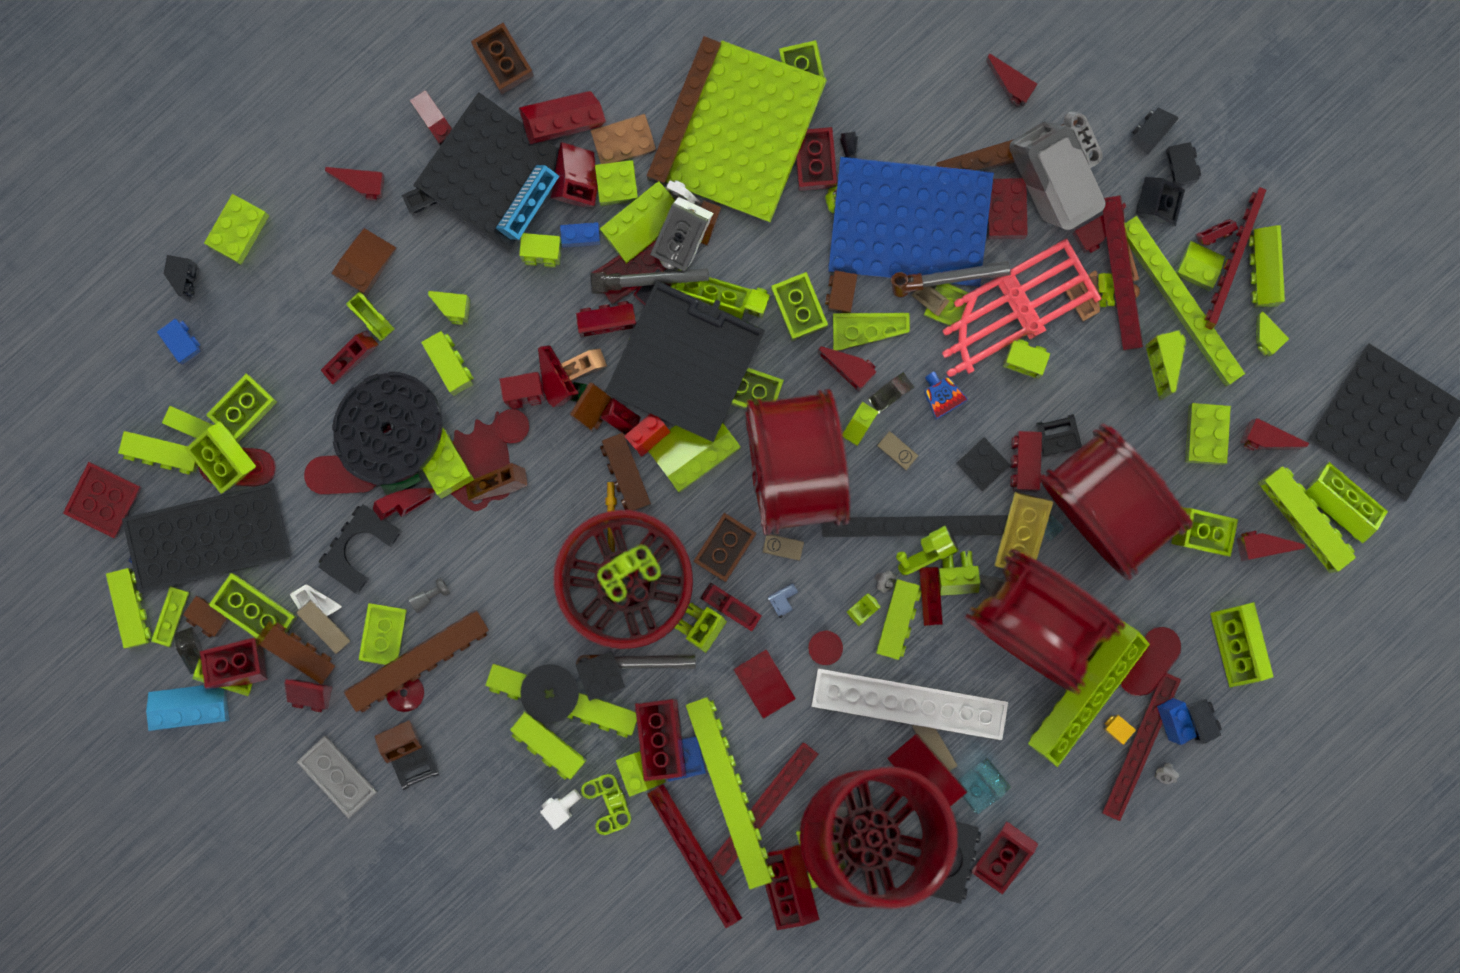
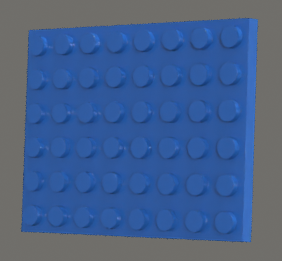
[828,157,994,287]

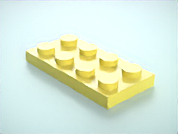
[994,492,1053,568]

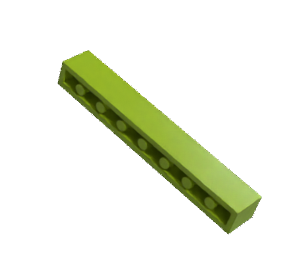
[485,664,637,738]

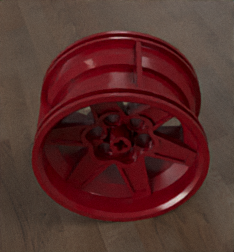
[964,549,1126,695]

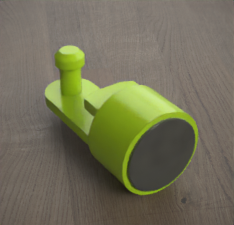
[896,525,959,575]

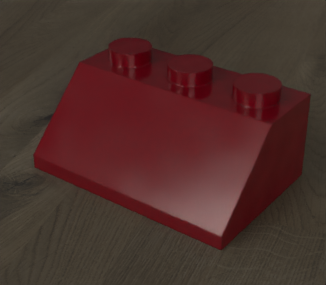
[576,301,636,338]

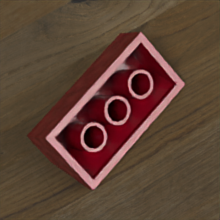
[519,91,606,144]
[635,699,686,781]
[765,844,820,930]

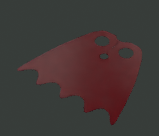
[451,411,510,511]

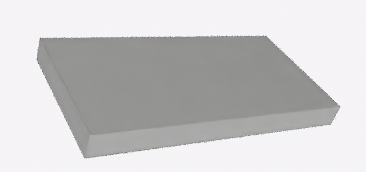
[297,735,377,819]

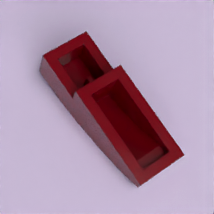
[373,488,435,521]
[700,582,762,632]

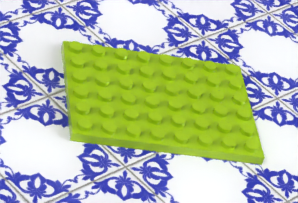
[666,40,827,222]

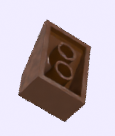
[331,228,397,296]
[570,382,612,432]

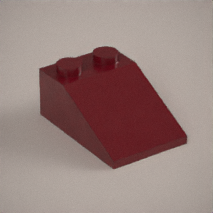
[817,346,876,392]
[1240,418,1309,451]
[1237,531,1305,561]
[200,637,268,689]
[733,650,796,719]
[285,679,333,713]
[972,821,1038,895]

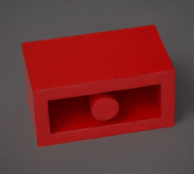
[624,413,670,457]

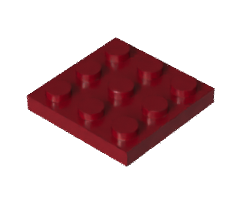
[63,462,141,539]

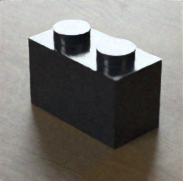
[1166,142,1201,186]

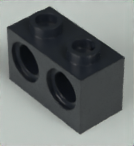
[402,188,437,215]

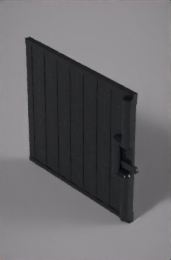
[605,281,765,442]

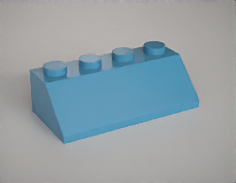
[146,685,230,731]

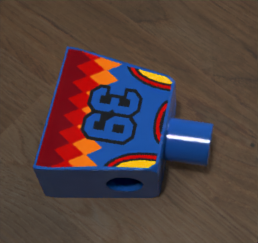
[924,371,968,420]

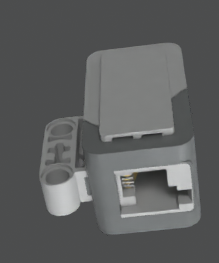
[1009,112,1105,230]

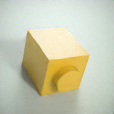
[1104,715,1136,745]

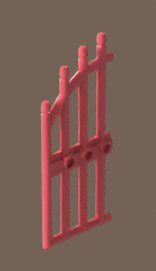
[942,238,1102,377]

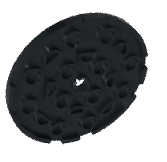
[332,372,443,485]

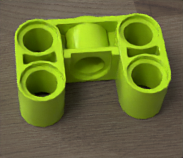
[598,545,661,601]
[581,774,632,835]

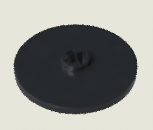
[520,664,579,723]

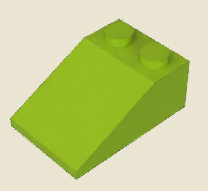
[1171,507,1238,557]

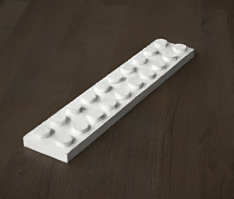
[811,669,1008,740]

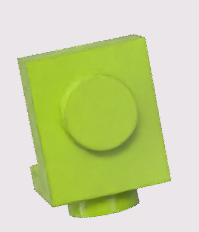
[846,593,880,626]

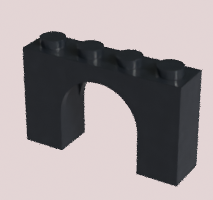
[318,504,403,594]
[930,821,981,904]

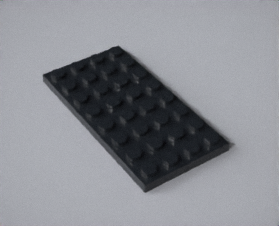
[122,483,291,594]

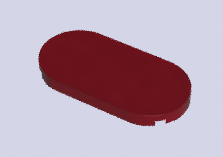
[198,448,276,487]
[304,455,377,495]
[1121,627,1181,696]

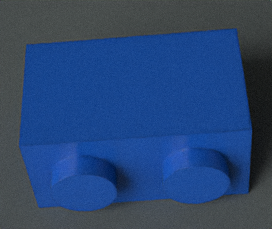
[560,222,601,248]
[157,318,201,365]
[1157,698,1197,745]

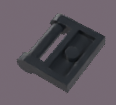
[1036,414,1082,456]
[391,744,440,791]

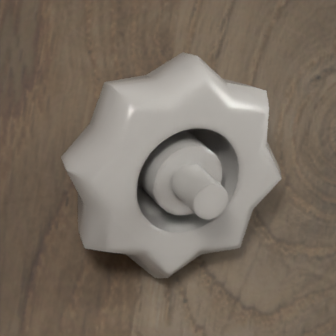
[875,570,896,593]
[1155,763,1179,784]

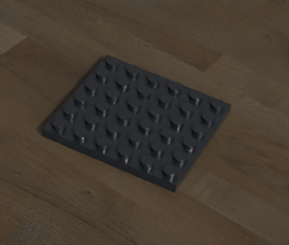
[413,92,559,252]
[1307,343,1460,502]

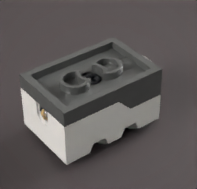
[650,197,714,271]

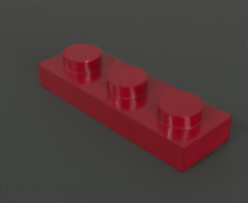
[919,567,943,626]

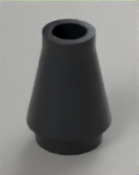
[839,132,858,158]

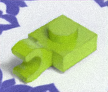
[1098,273,1115,307]

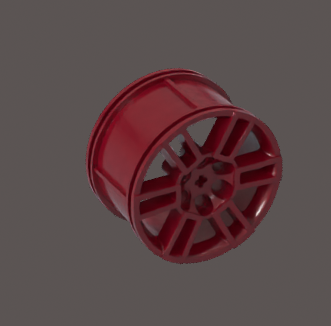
[745,389,850,536]
[1039,423,1193,581]
[554,510,693,649]
[800,767,957,908]

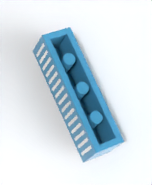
[496,165,559,240]

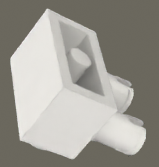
[540,789,582,830]

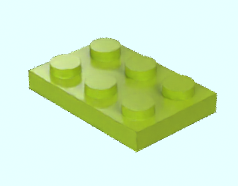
[358,603,407,665]

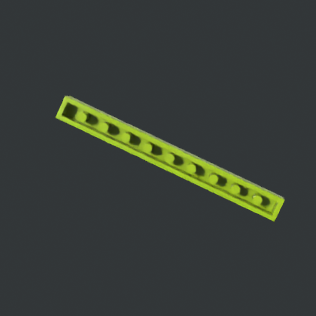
[1125,216,1245,387]
[686,697,775,889]

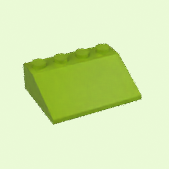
[1145,330,1186,401]
[648,423,741,493]

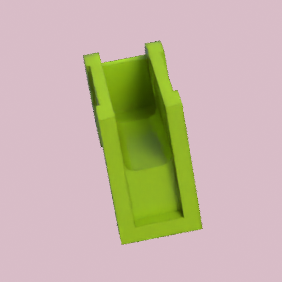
[346,291,395,341]

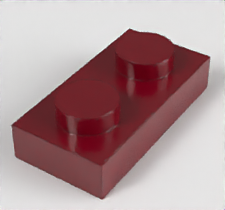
[1195,219,1238,245]

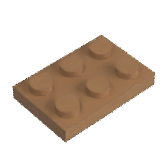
[591,114,656,164]

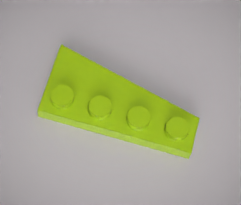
[833,313,910,351]

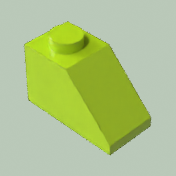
[745,287,770,319]
[1256,311,1289,357]
[842,402,878,446]

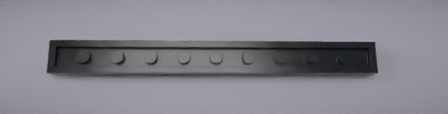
[822,515,1008,537]

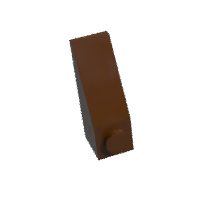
[466,463,528,501]

